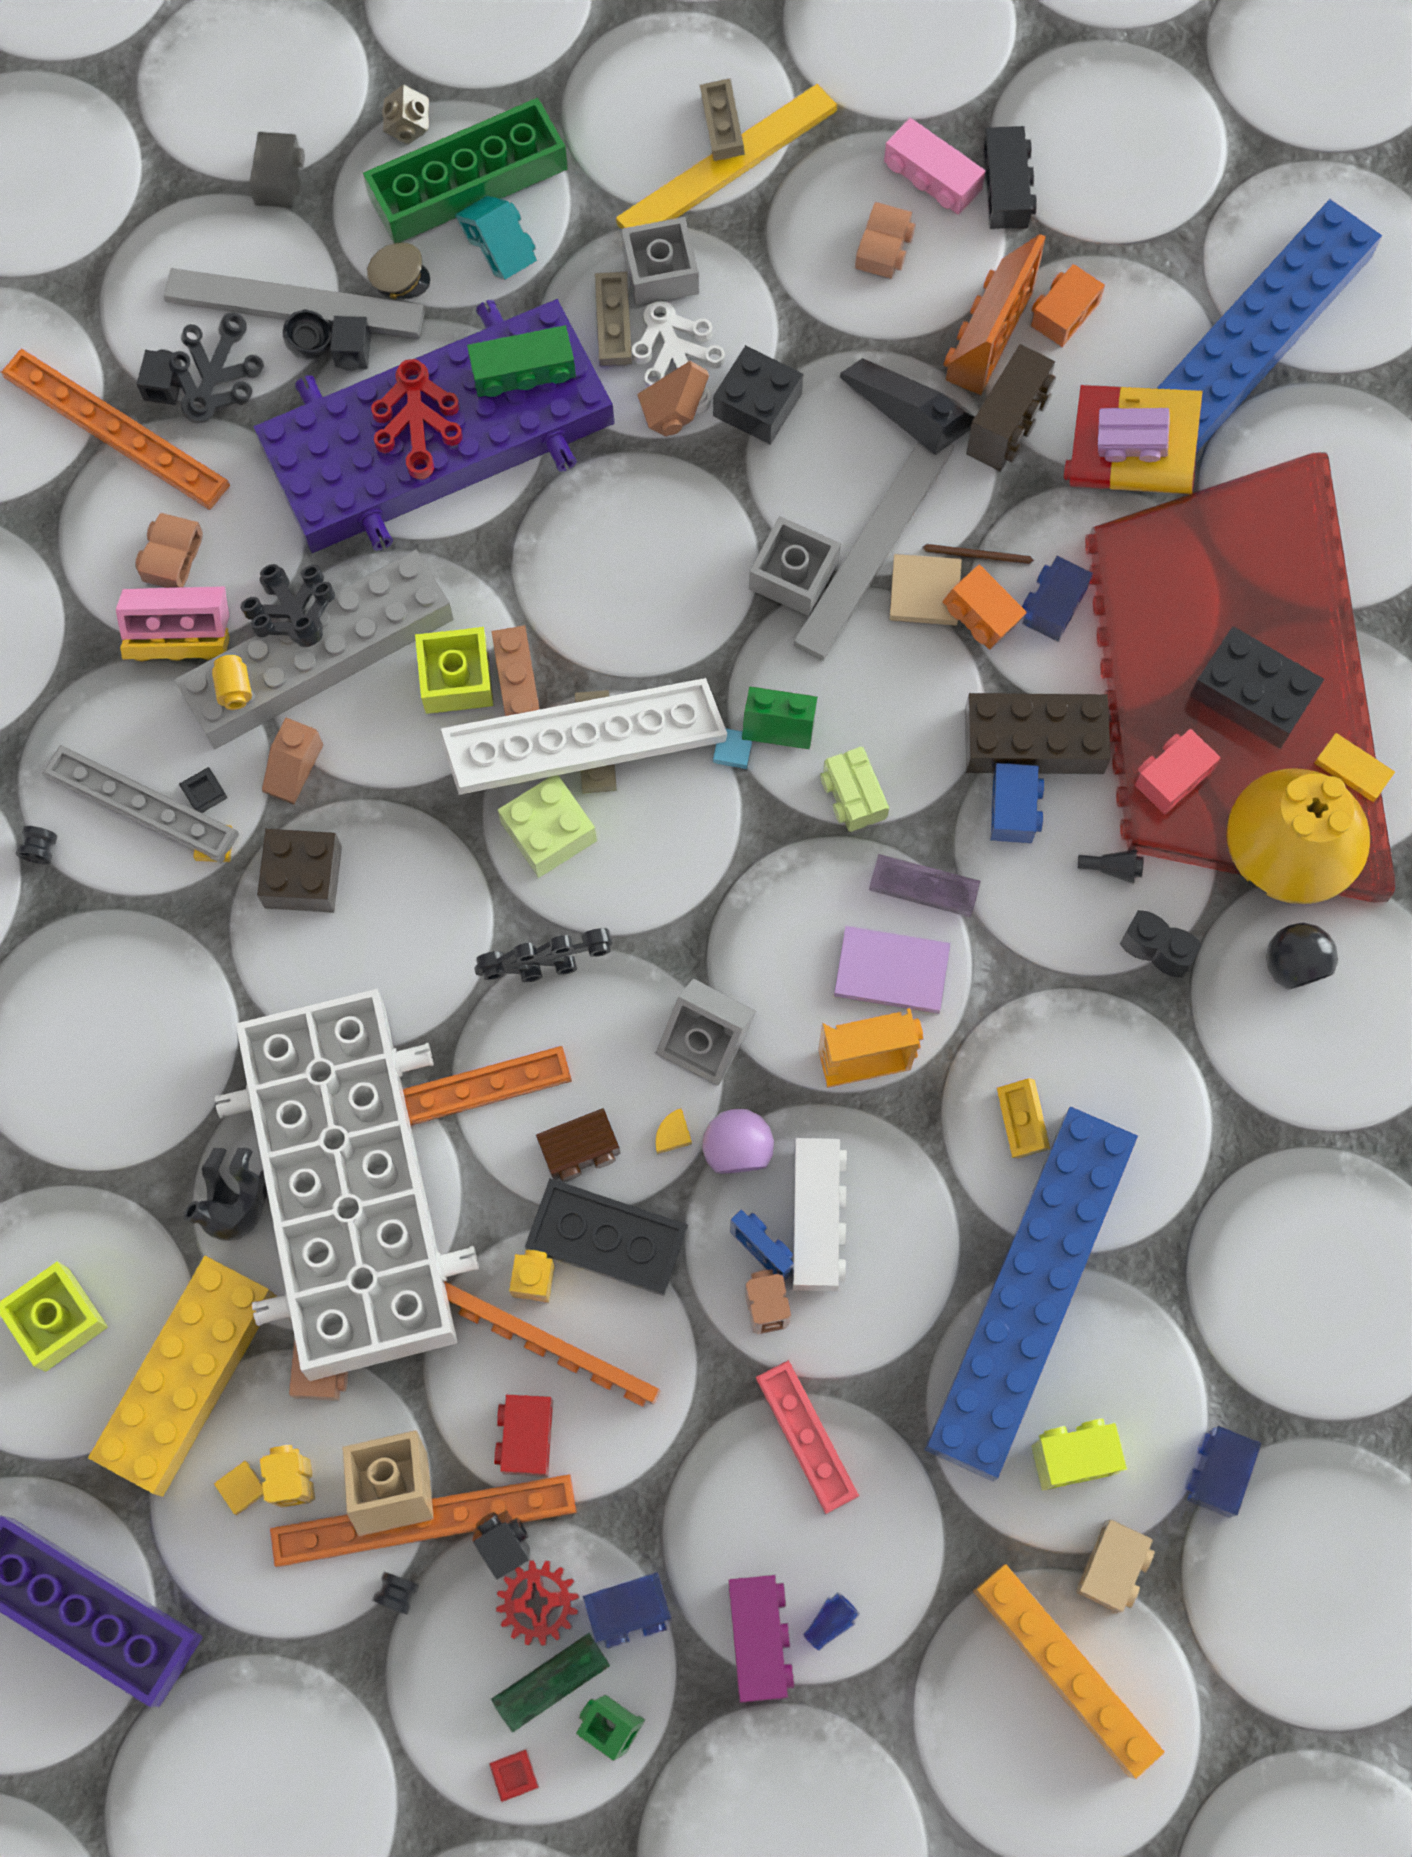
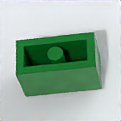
[742,686,818,750]

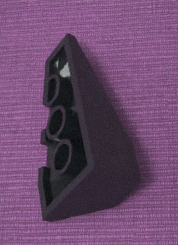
[840,358,975,455]

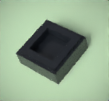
[179,767,228,813]

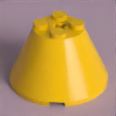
[1227,768,1370,904]

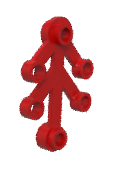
[371,359,462,480]

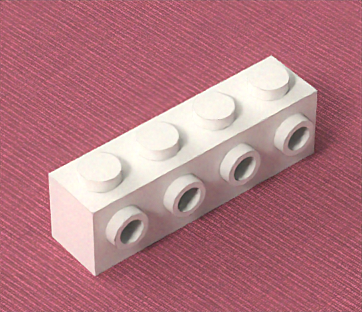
[792,1138,847,1292]

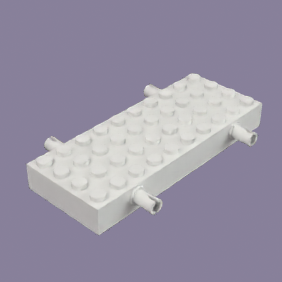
[215,989,479,1381]

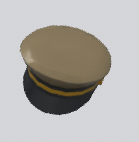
[367,243,430,299]

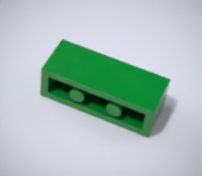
[467,325,576,397]

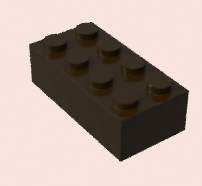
[965,693,1110,774]

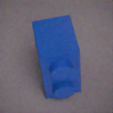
[990,763,1044,843]

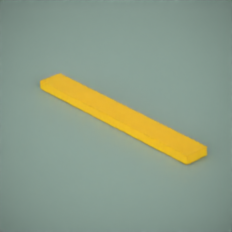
[616,83,837,229]

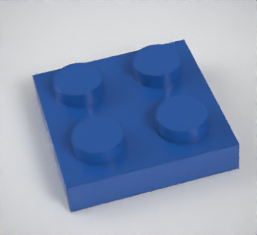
[730,1209,794,1282]

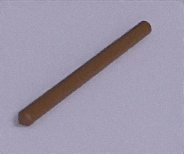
[922,544,1034,564]

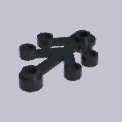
[169,313,264,423]
[240,564,336,647]
[474,928,613,982]

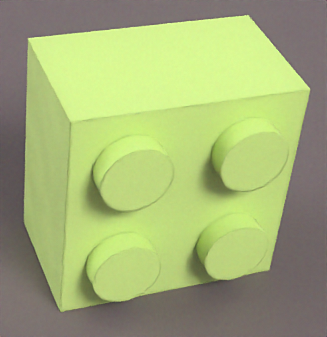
[498,775,597,878]

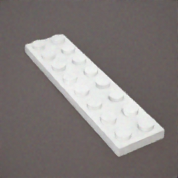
[440,678,728,795]

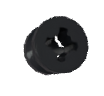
[16,826,58,865]
[372,1571,419,1615]

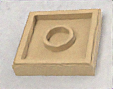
[889,554,961,626]

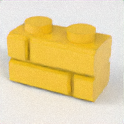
[260,1445,315,1508]

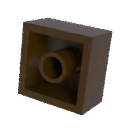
[257,828,342,913]

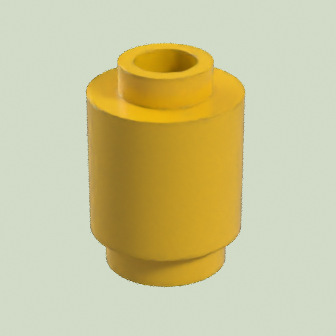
[212,655,252,710]

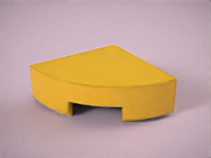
[655,1108,692,1154]

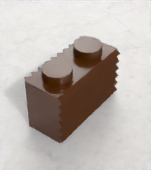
[536,1108,621,1182]

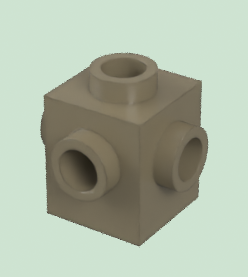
[382,84,429,145]

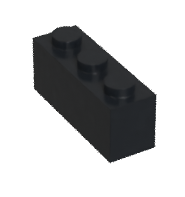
[983,126,1037,229]

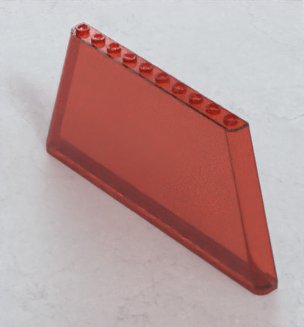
[1085,452,1395,903]

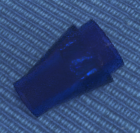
[803,1592,860,1651]

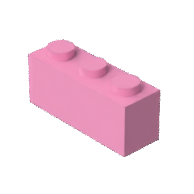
[884,118,986,215]
[116,587,229,639]

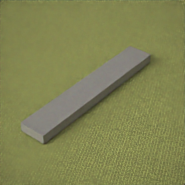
[42,745,239,864]

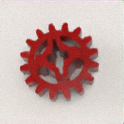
[496,1560,580,1646]

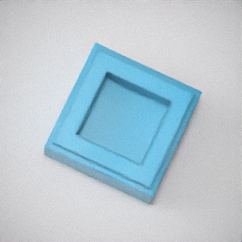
[713,728,753,769]

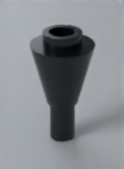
[1078,849,1144,884]

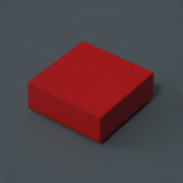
[489,1749,539,1802]

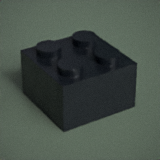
[713,345,803,445]

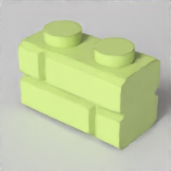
[820,747,889,832]

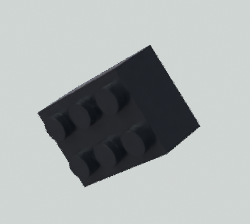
[1190,626,1324,749]

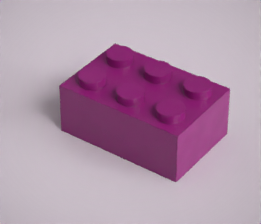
[728,1575,794,1702]

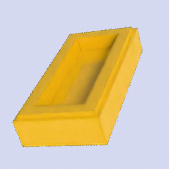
[1314,733,1395,803]

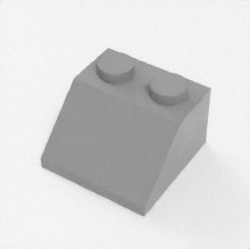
[655,979,756,1086]

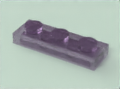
[869,854,981,917]

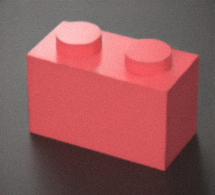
[1135,728,1221,814]

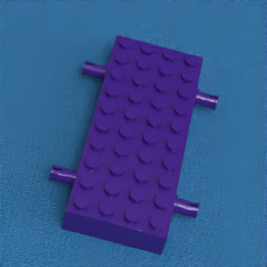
[253,299,615,553]

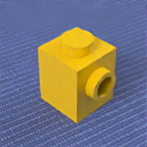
[509,1250,555,1303]

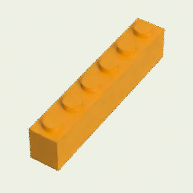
[973,1564,1165,1779]

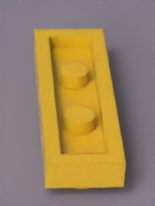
[120,628,230,661]

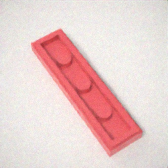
[755,1360,859,1515]

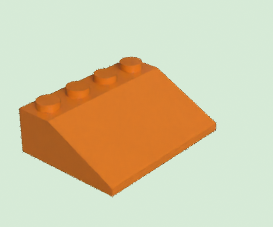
[944,234,1046,395]

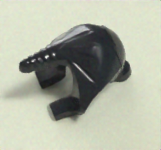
[184,1148,268,1241]

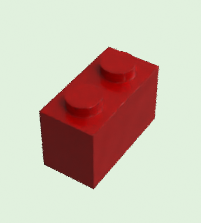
[494,1394,553,1477]

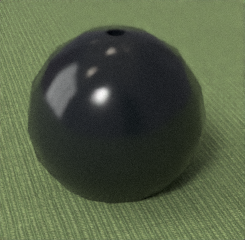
[1266,922,1338,990]

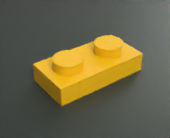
[997,1078,1051,1159]

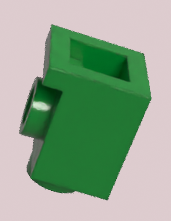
[576,1694,645,1761]

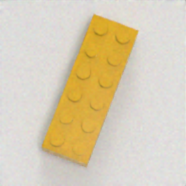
[88,1256,277,1497]

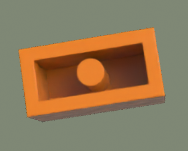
[1031,264,1105,347]
[942,564,1027,650]

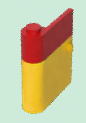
[1064,385,1203,494]

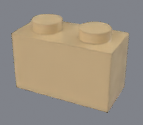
[1075,1519,1154,1613]

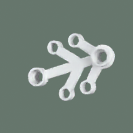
[632,301,725,414]

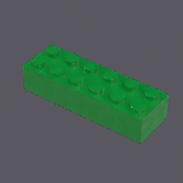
[363,97,568,243]

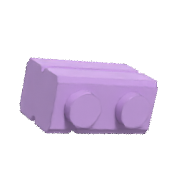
[1098,408,1170,462]

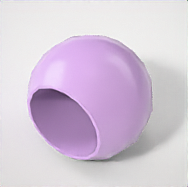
[702,1109,774,1174]

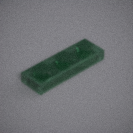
[491,1632,611,1733]

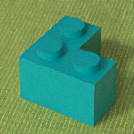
[455,196,537,280]

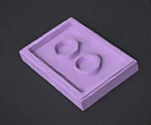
[834,926,950,1014]

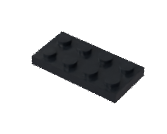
[525,1178,688,1296]

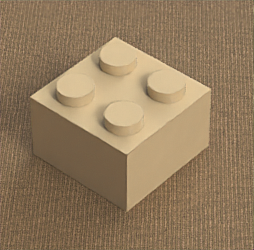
[343,1430,434,1536]

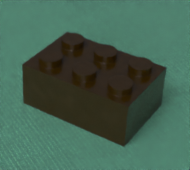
[966,344,1056,472]

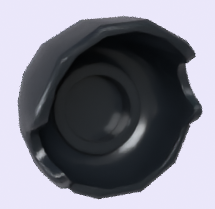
[282,309,332,360]

